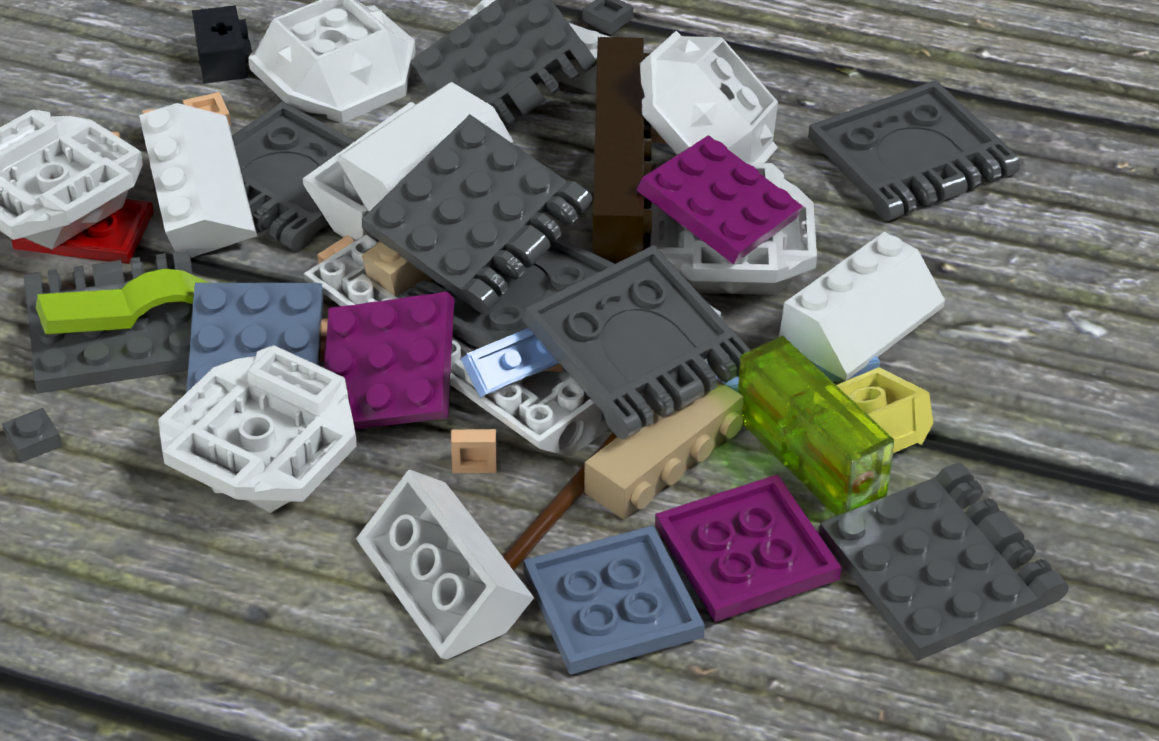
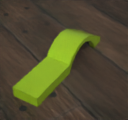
[36,269,210,334]

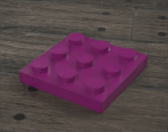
[637,135,803,265]
[324,292,454,429]
[655,474,841,622]

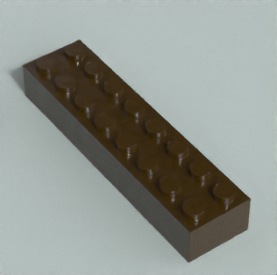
[592,37,652,264]

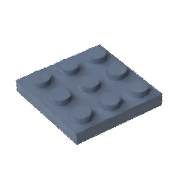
[187,283,323,392]
[523,525,705,675]

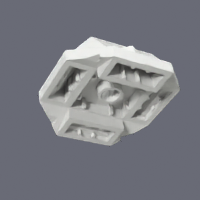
[248,0,415,123]
[640,31,778,163]
[0,109,143,249]
[651,163,817,295]
[158,345,357,513]

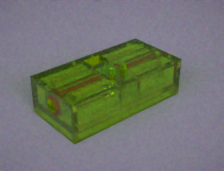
[738,335,894,516]

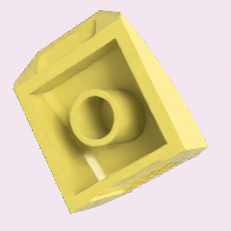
[806,367,933,464]

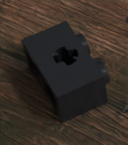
[192,5,252,84]

